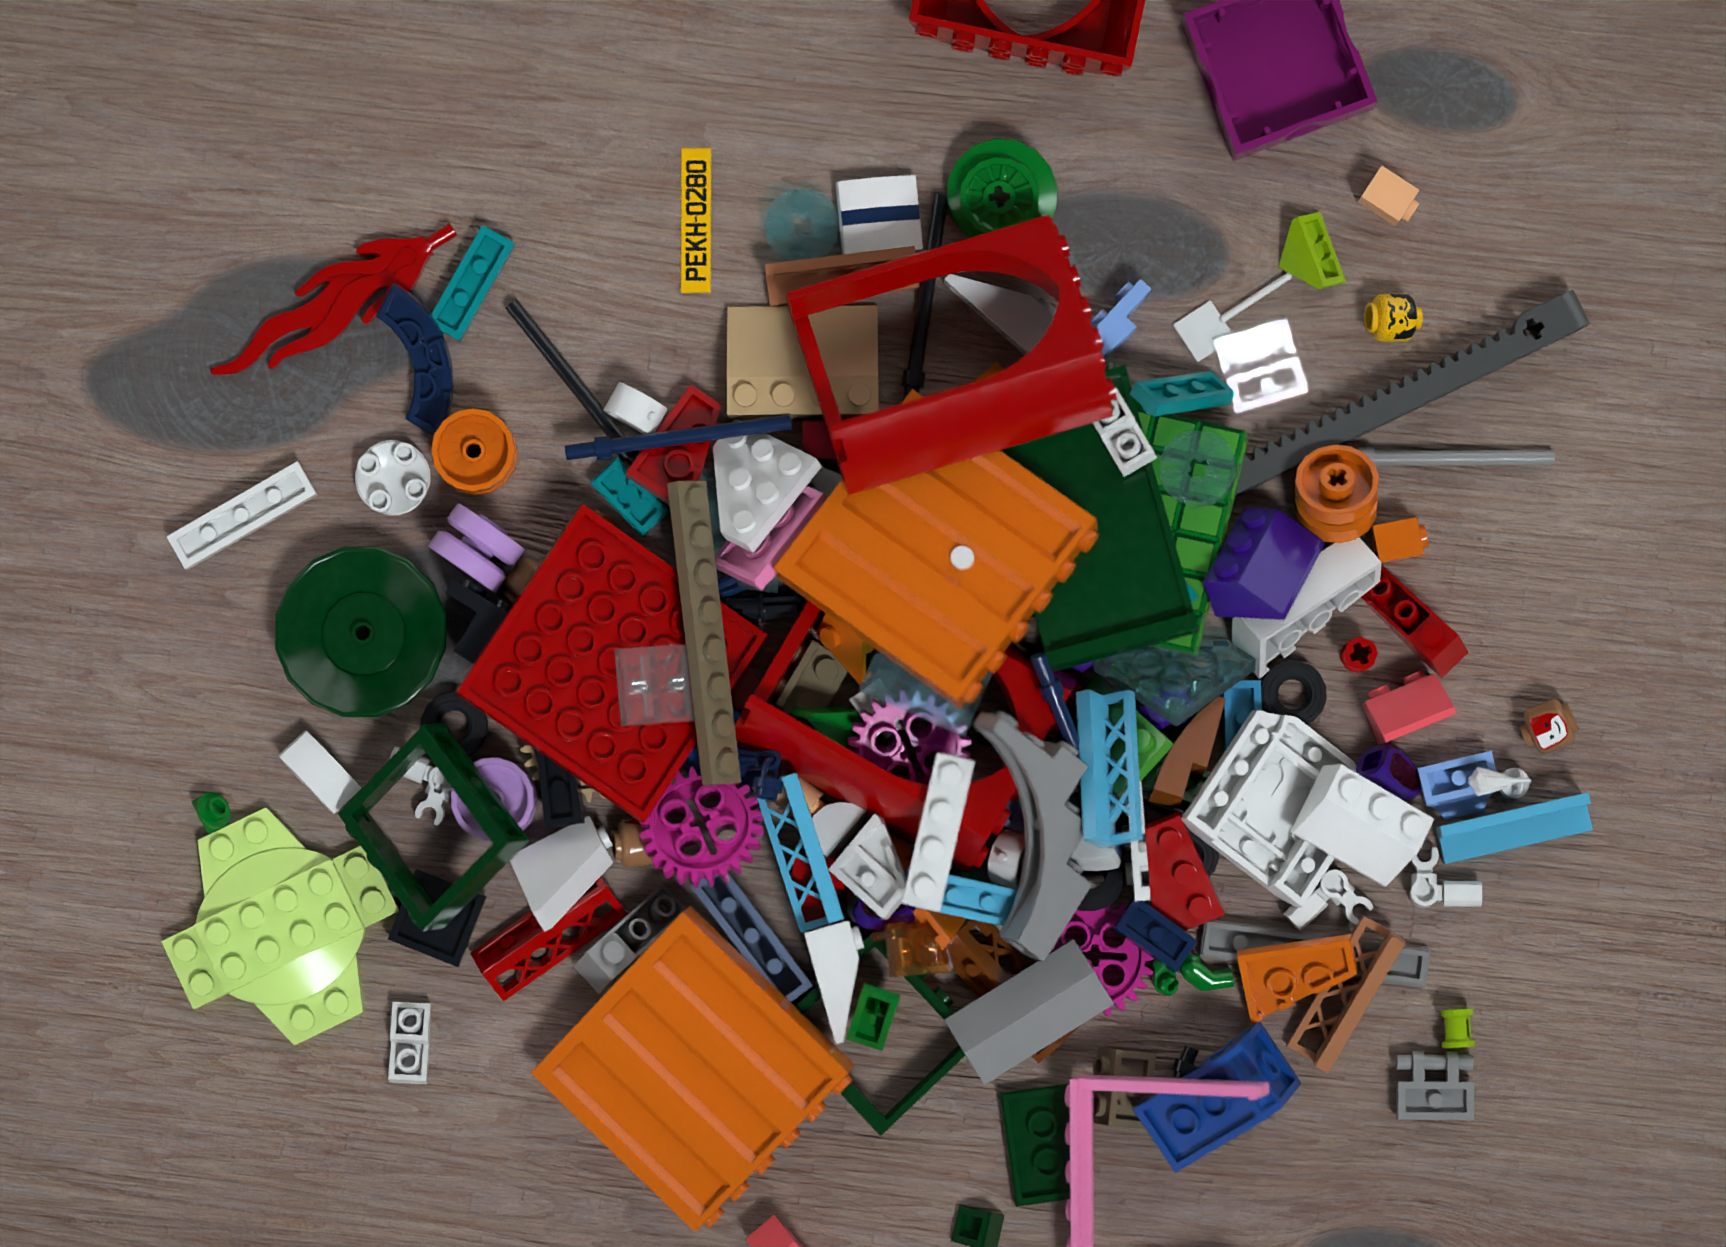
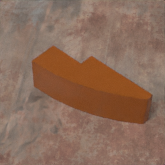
[1148,696,1226,809]

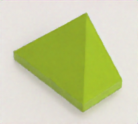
[1278,212,1346,290]

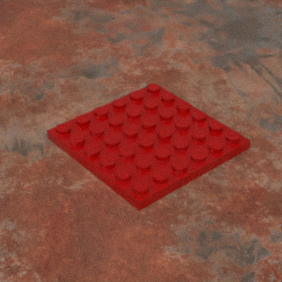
[454,504,767,823]

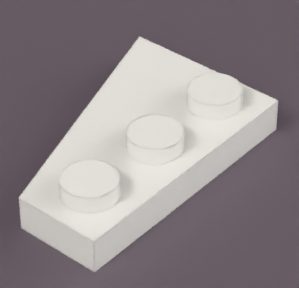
[1122,781,1150,901]

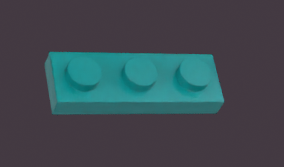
[431,225,516,343]
[1130,371,1236,416]

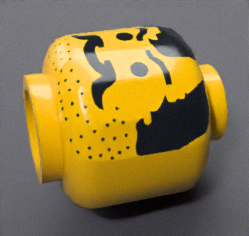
[1364,293,1423,342]

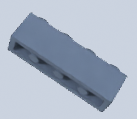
[691,871,813,1002]

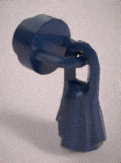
[737,743,784,801]

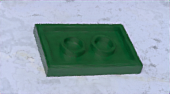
[1000,1083,1071,1207]

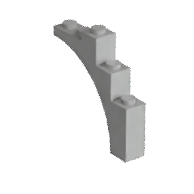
[973,712,1092,962]

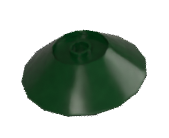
[275,546,446,717]

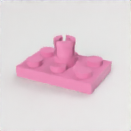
[715,486,827,591]

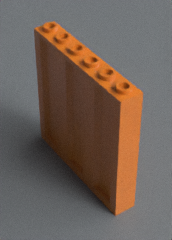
[773,389,1099,710]
[531,906,855,1232]

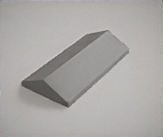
[944,939,1114,1085]

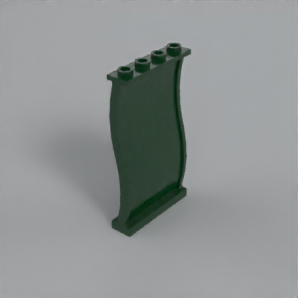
[1000,363,1199,672]

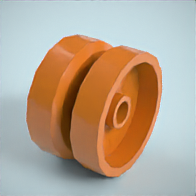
[431,408,519,496]
[1294,445,1379,543]

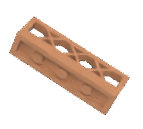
[765,246,919,306]
[1286,915,1405,1074]

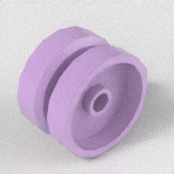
[428,503,526,594]
[451,758,538,841]

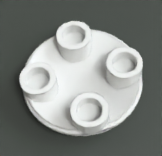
[355,440,431,515]

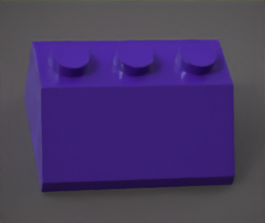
[1203,508,1324,620]

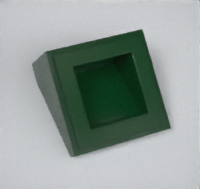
[951,1204,1004,1247]

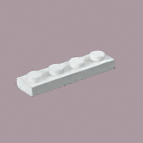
[166,461,318,570]
[902,753,975,912]

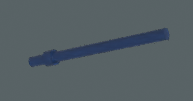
[565,414,792,460]
[1031,652,1125,857]

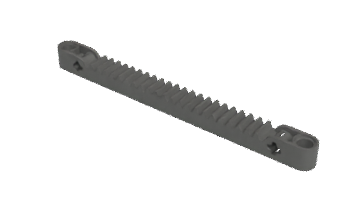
[1235,290,1590,497]

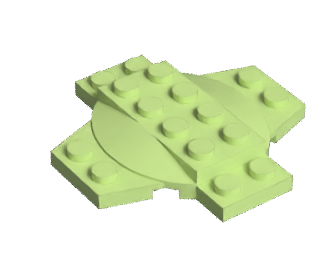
[161,807,399,1045]

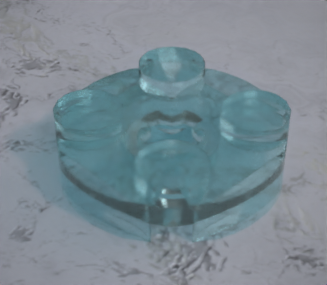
[765,189,840,261]
[1160,430,1237,508]

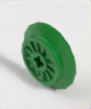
[947,138,1058,238]

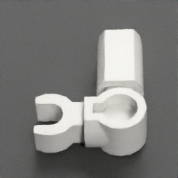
[389,746,452,826]
[1409,847,1482,909]
[1283,869,1374,932]

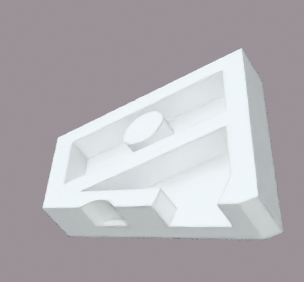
[828,814,907,920]

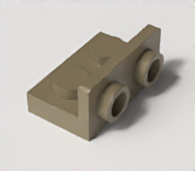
[773,640,848,716]
[1093,1047,1156,1129]

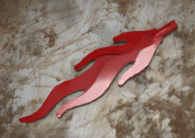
[210,223,458,375]

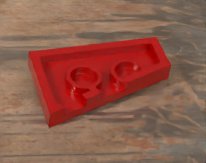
[626,385,722,506]
[1145,811,1225,931]

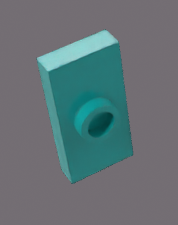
[590,457,670,538]

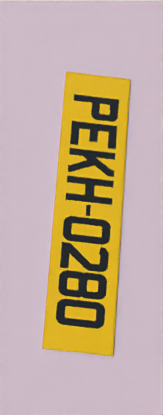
[681,148,711,293]

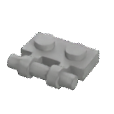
[1396,1051,1474,1120]

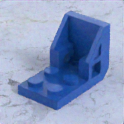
[1133,1022,1302,1173]

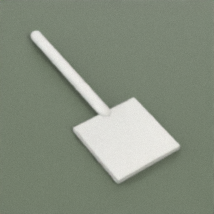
[1173,272,1292,363]

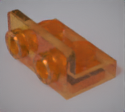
[871,921,955,977]

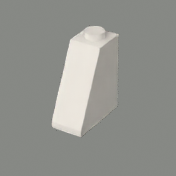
[510,816,613,932]

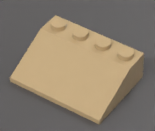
[727,305,879,420]

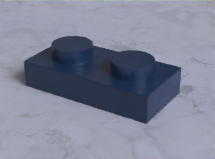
[1112,897,1197,973]

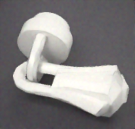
[1468,767,1532,799]

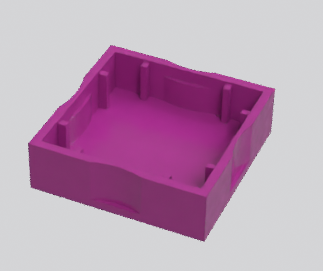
[1181,0,1378,161]

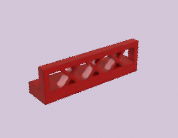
[470,876,628,1002]

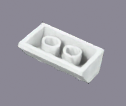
[1291,764,1434,887]

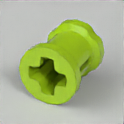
[1440,1009,1476,1048]

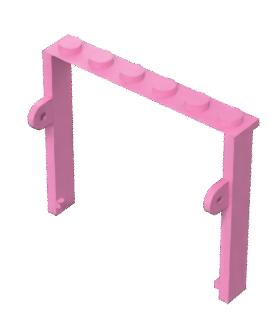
[1065,1075,1269,1247]

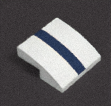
[835,175,923,255]

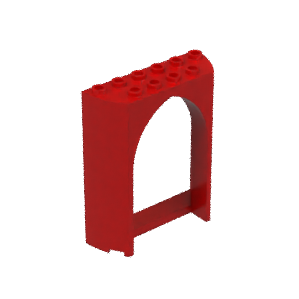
[909,0,1145,77]
[786,214,1117,495]
[735,601,1083,873]

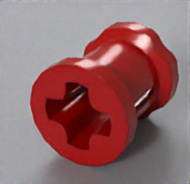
[1340,637,1378,673]

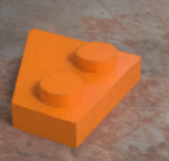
[816,613,873,686]

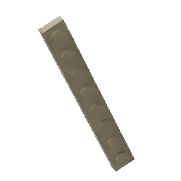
[667,481,741,786]

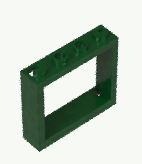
[338,723,530,931]
[795,931,965,1136]

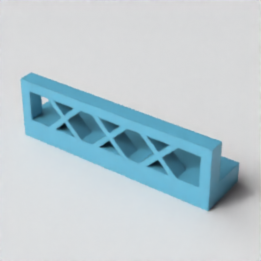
[1076,689,1143,848]
[757,773,844,933]
[1435,792,1593,864]
[905,866,1018,926]

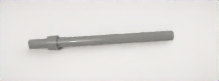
[1357,447,1555,466]

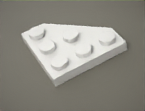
[713,418,822,553]

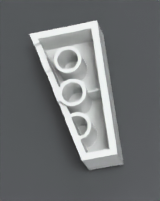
[1232,538,1382,679]

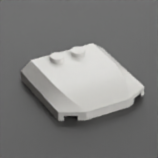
[1181,710,1357,907]

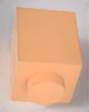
[1358,166,1420,226]

